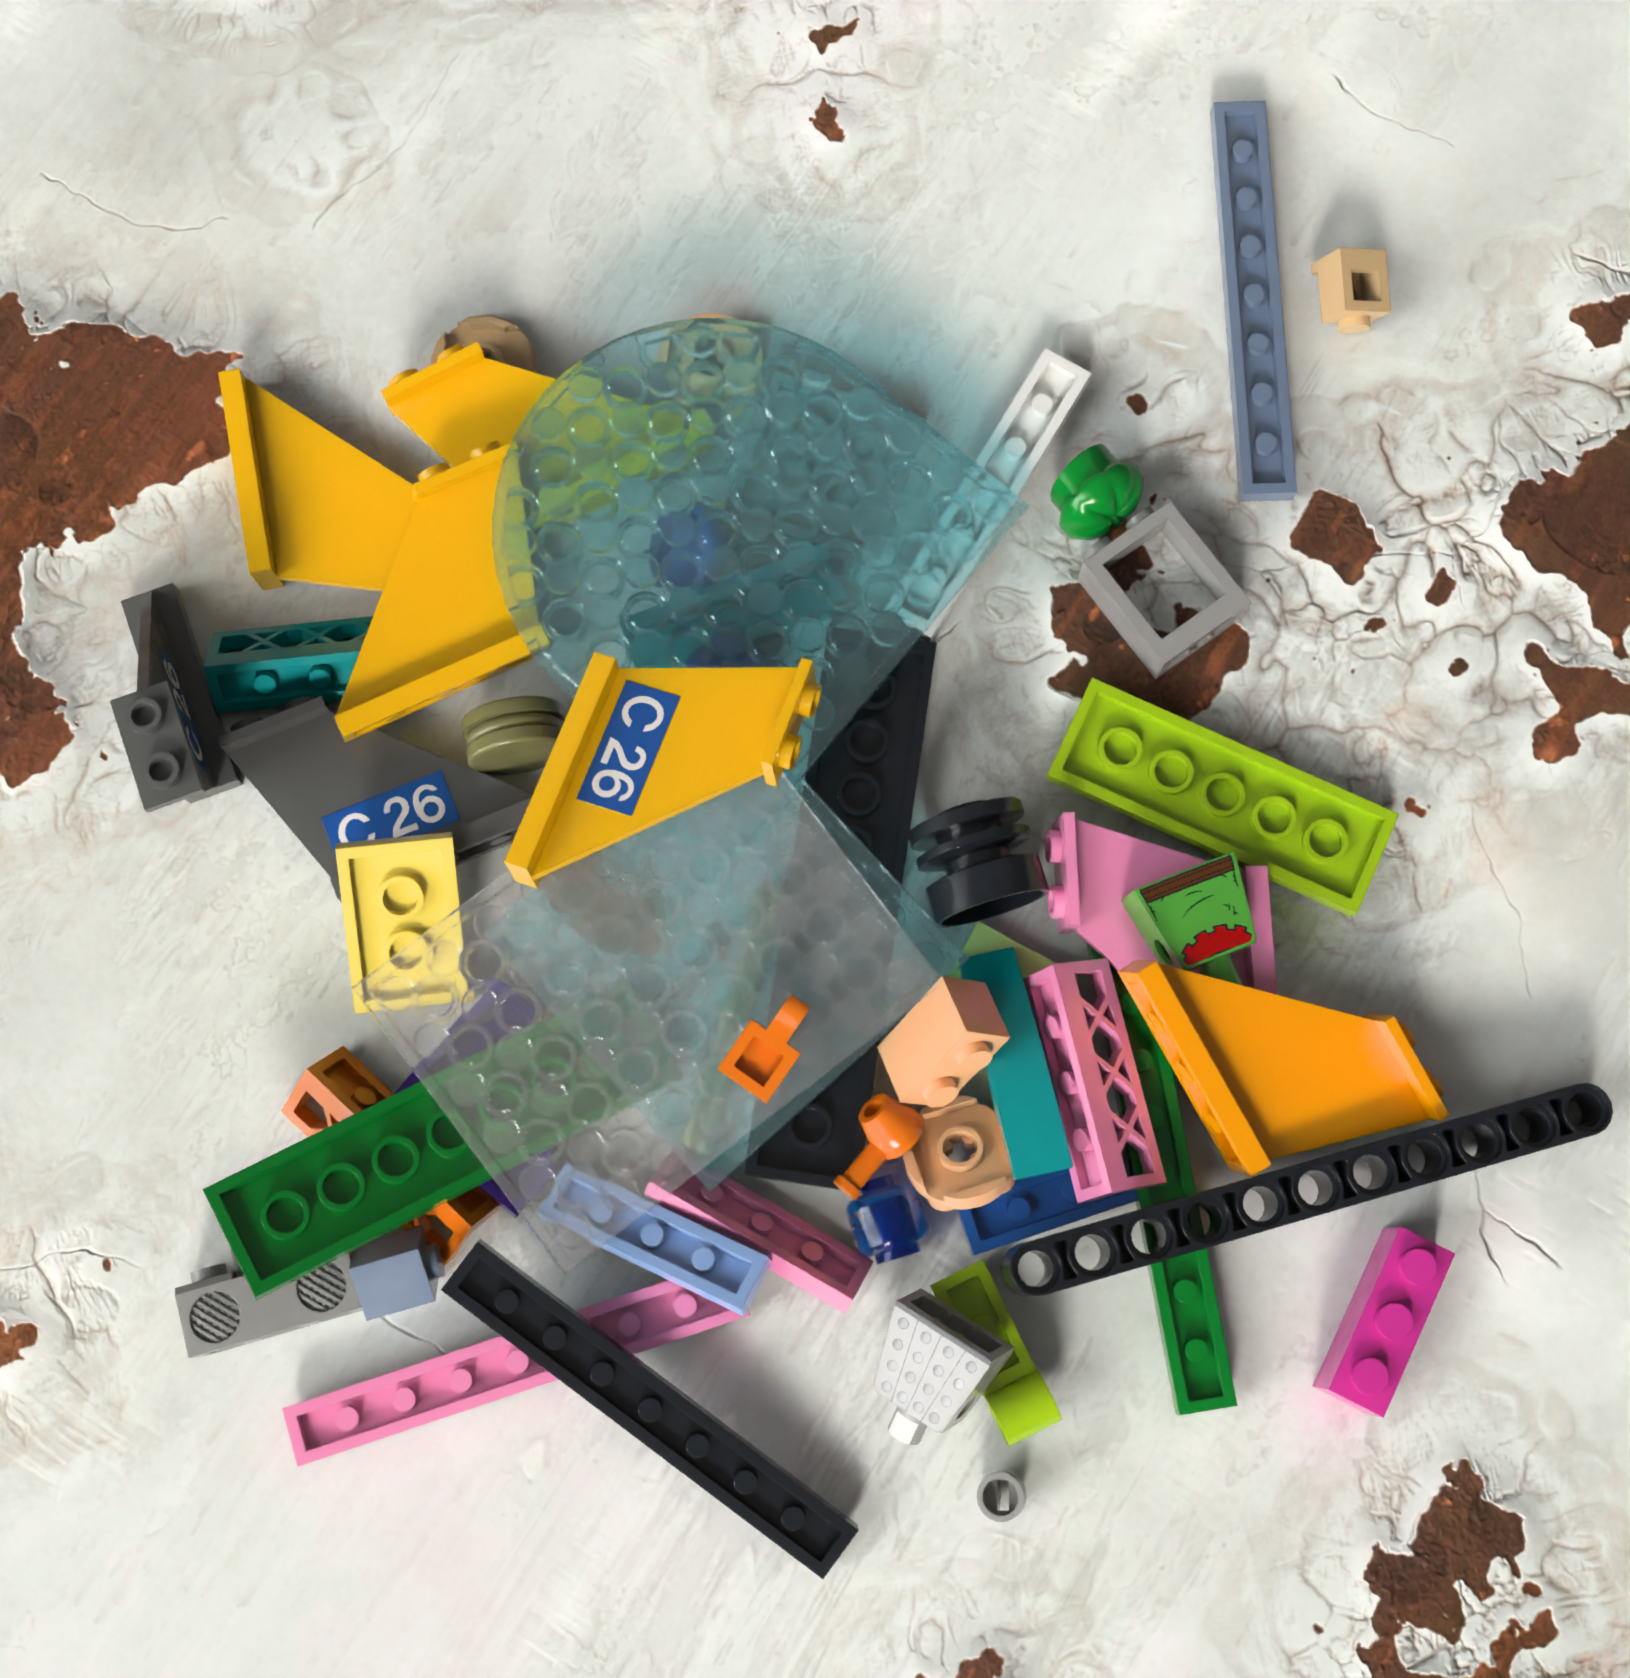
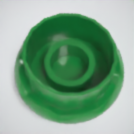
[1050,444,1144,540]

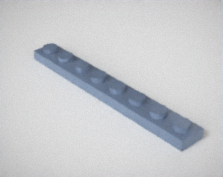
[1210,101,1297,502]

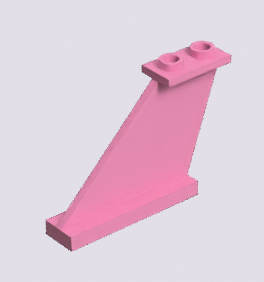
[1044,812,1277,994]

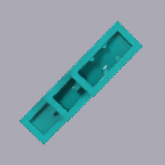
[957,947,1073,1181]

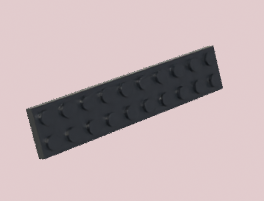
[744,627,937,1190]

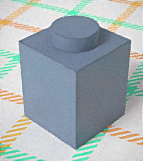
[349,1225,445,1321]

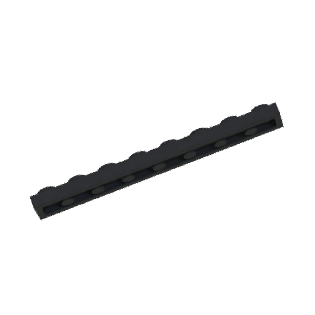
[441,1239,859,1579]

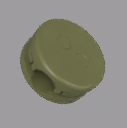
[461,696,565,775]

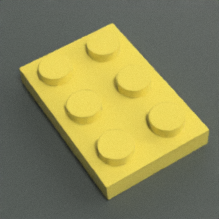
[335,832,470,1014]

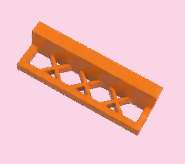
[281,1046,500,1266]

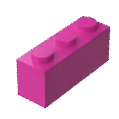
[1313,1226,1455,1418]

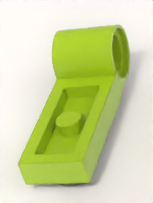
[930,1260,1062,1447]

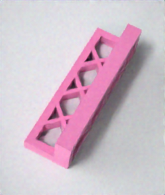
[1023,958,1167,1203]

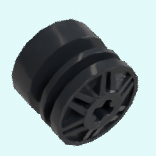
[908,797,1050,928]

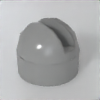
[977,1471,1027,1522]

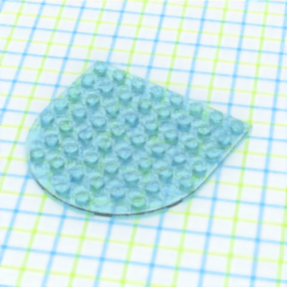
[492,318,1029,843]

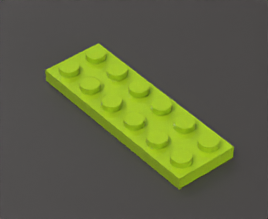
[1045,678,1399,917]

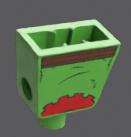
[1121,852,1256,985]

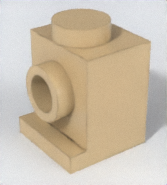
[1311,247,1391,334]

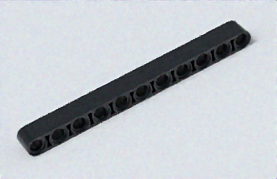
[1000,1083,1613,1297]

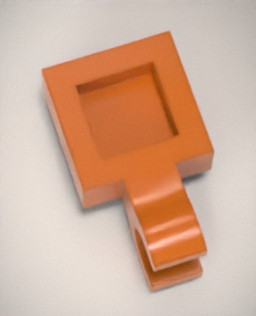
[717,994,811,1104]

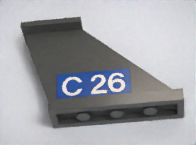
[110,583,243,813]
[216,696,533,902]

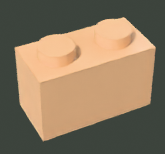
[877,976,1011,1108]

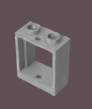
[1077,501,1251,679]

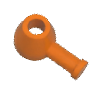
[833,1093,925,1200]

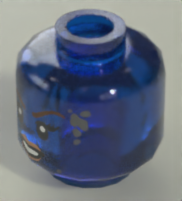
[846,1174,929,1265]

